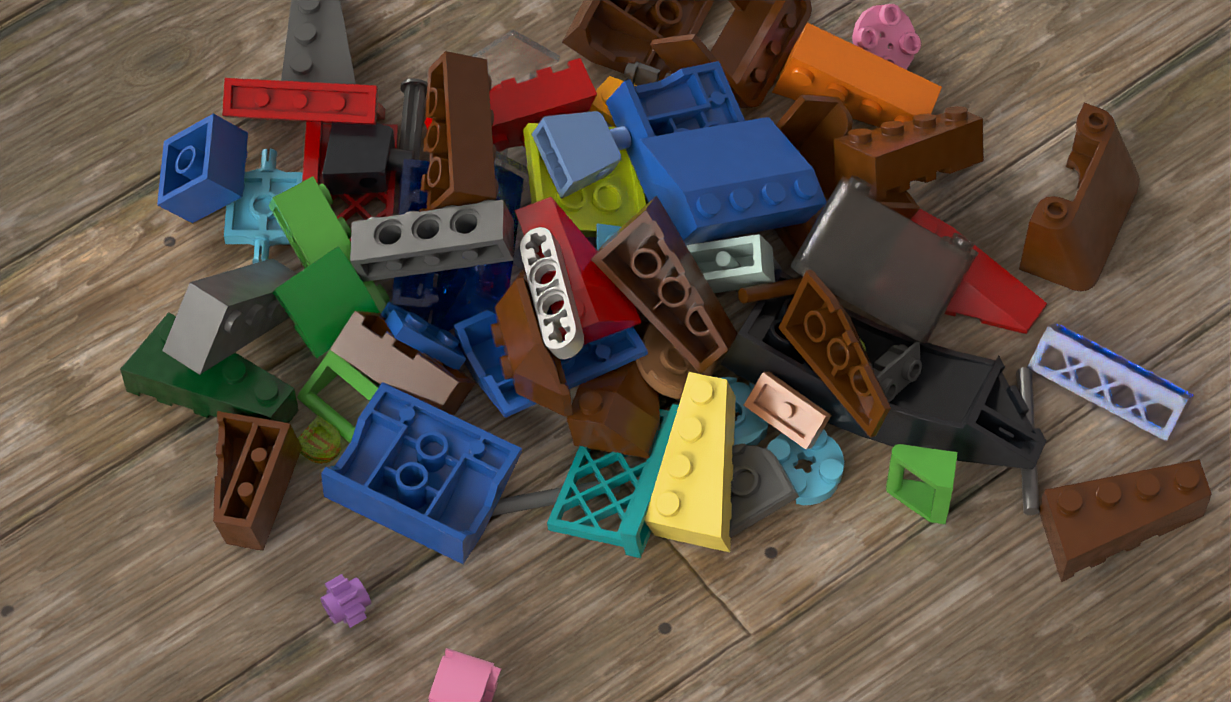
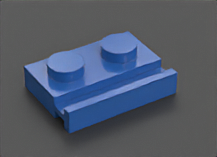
[381,301,466,370]

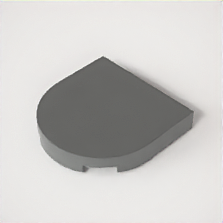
[729,444,799,538]

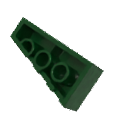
[120,312,299,423]

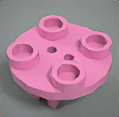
[852,4,921,70]

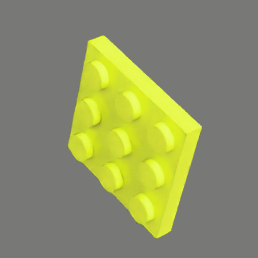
[523,123,646,237]

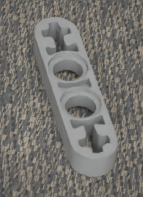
[520,227,584,359]

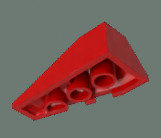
[515,197,641,345]
[875,209,1047,334]

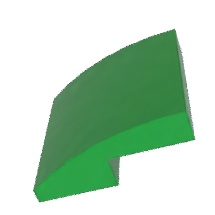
[273,246,380,359]

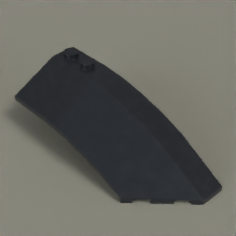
[720,269,1047,470]

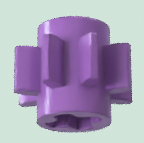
[320,574,371,628]

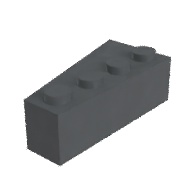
[281,0,356,84]
[162,258,298,375]

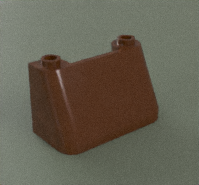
[1019,102,1140,291]

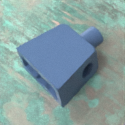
[531,111,631,198]

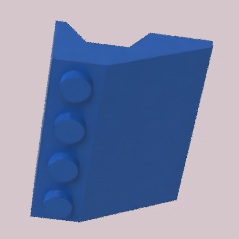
[606,61,745,227]
[637,117,827,246]
[454,307,648,418]
[321,382,522,565]

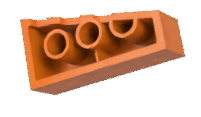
[772,22,942,128]

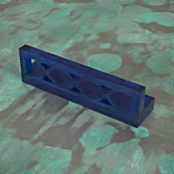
[1027,323,1194,441]

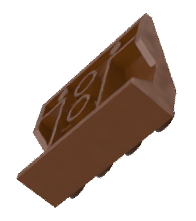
[562,0,714,81]

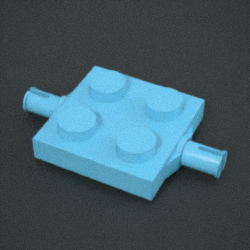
[224,149,303,264]

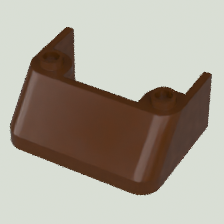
[650,0,812,108]

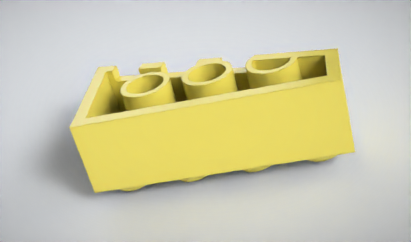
[644,372,736,552]

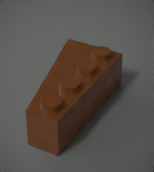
[420,51,499,212]
[834,106,984,202]
[591,195,738,374]
[1039,459,1212,582]

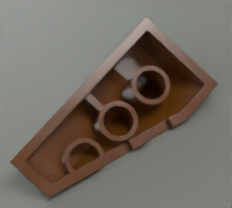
[779,270,891,438]
[567,321,661,458]

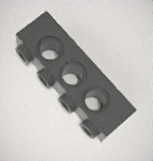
[350,200,514,282]

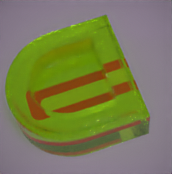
[298,415,342,464]

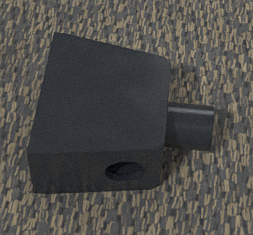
[322,123,415,195]

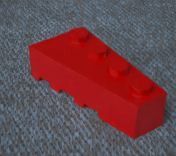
[424,58,597,153]

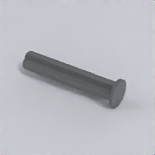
[396,78,427,186]

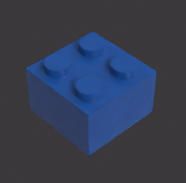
[157,113,248,223]

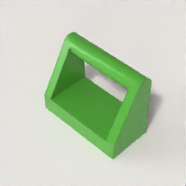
[297,350,380,443]
[886,444,958,525]

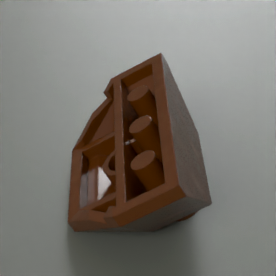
[490,267,573,417]

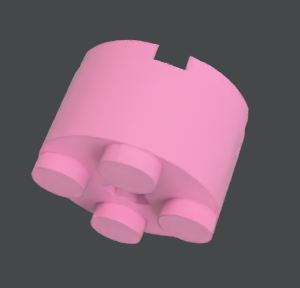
[428,648,501,702]

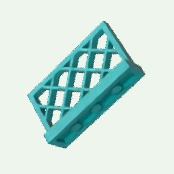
[547,404,679,558]

